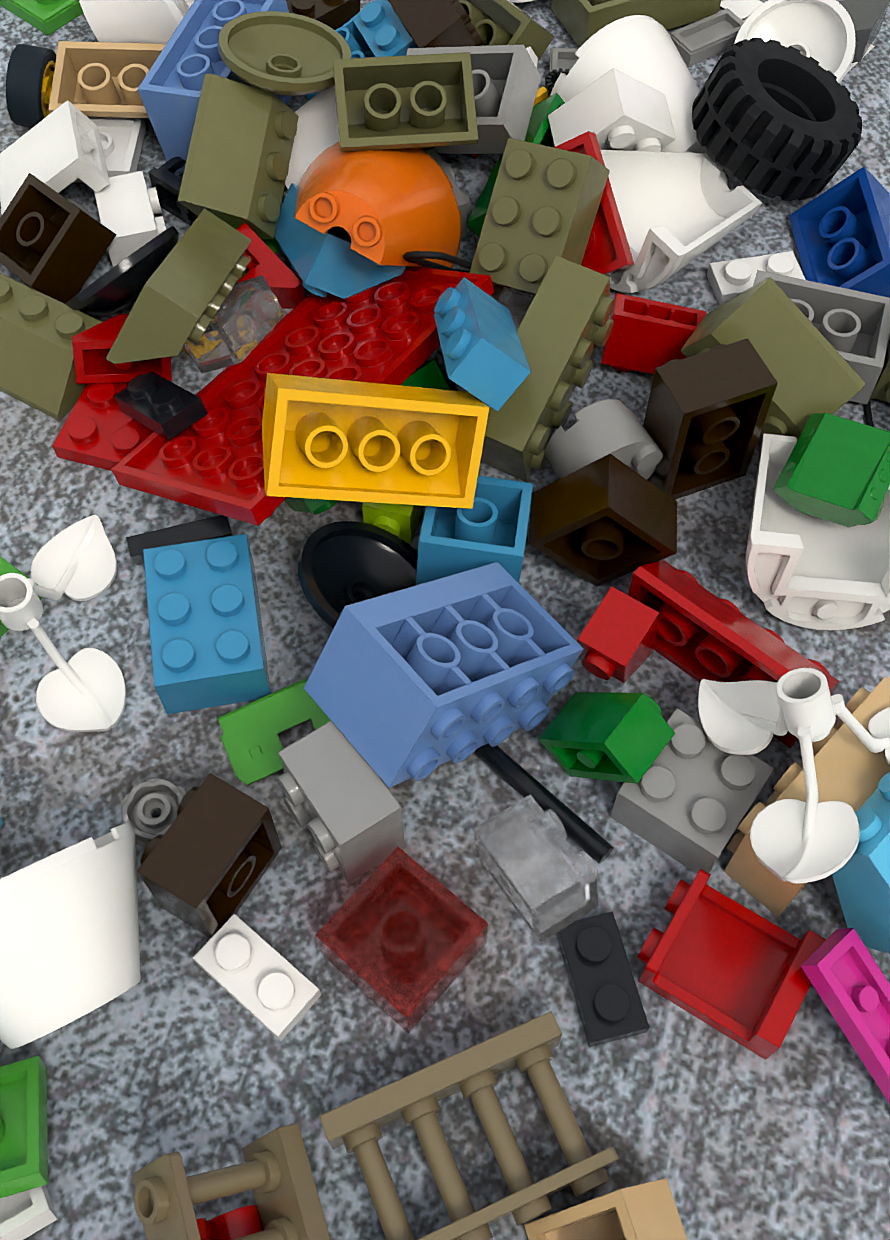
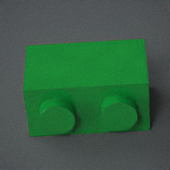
[538,692,675,784]

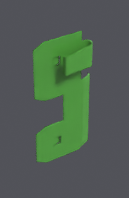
[217,678,331,786]

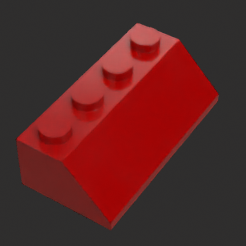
[628,560,840,749]

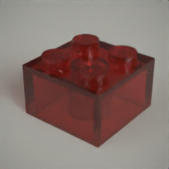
[315,847,488,1034]

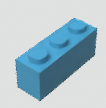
[434,277,531,412]

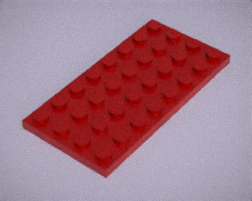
[111,266,495,526]

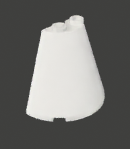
[550,15,707,154]
[601,150,762,293]
[745,434,890,630]

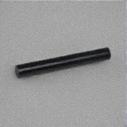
[476,743,614,864]

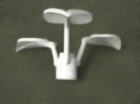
[0,515,126,732]
[698,668,890,884]

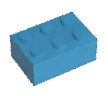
[143,534,271,714]

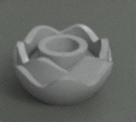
[121,778,186,846]

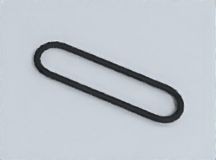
[403,251,472,273]

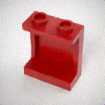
[637,869,826,1060]

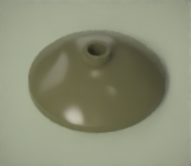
[218,11,351,96]

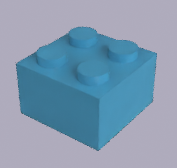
[416,476,533,584]

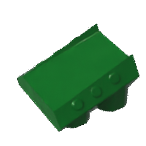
[773,413,890,527]

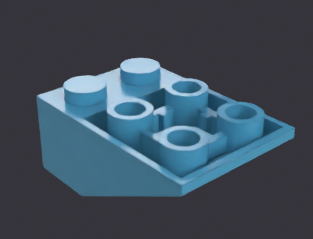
[306,0,419,100]

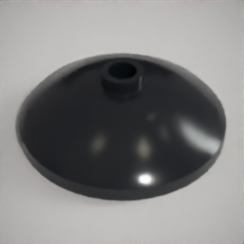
[66,226,179,316]
[298,521,419,629]

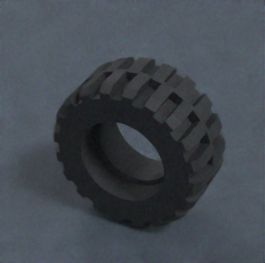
[692,38,862,201]

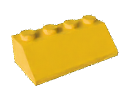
[262,373,489,509]

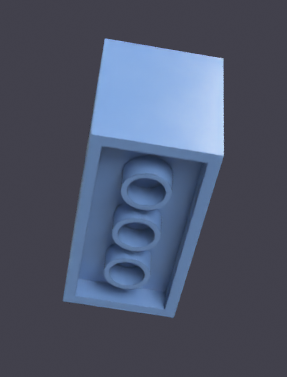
[137,0,292,173]
[304,562,584,788]

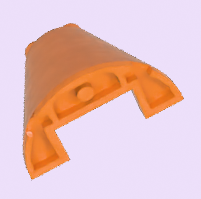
[295,142,462,268]

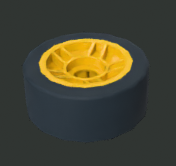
[6,44,57,128]

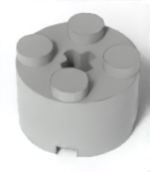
[545,399,663,479]

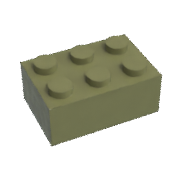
[469,138,610,297]

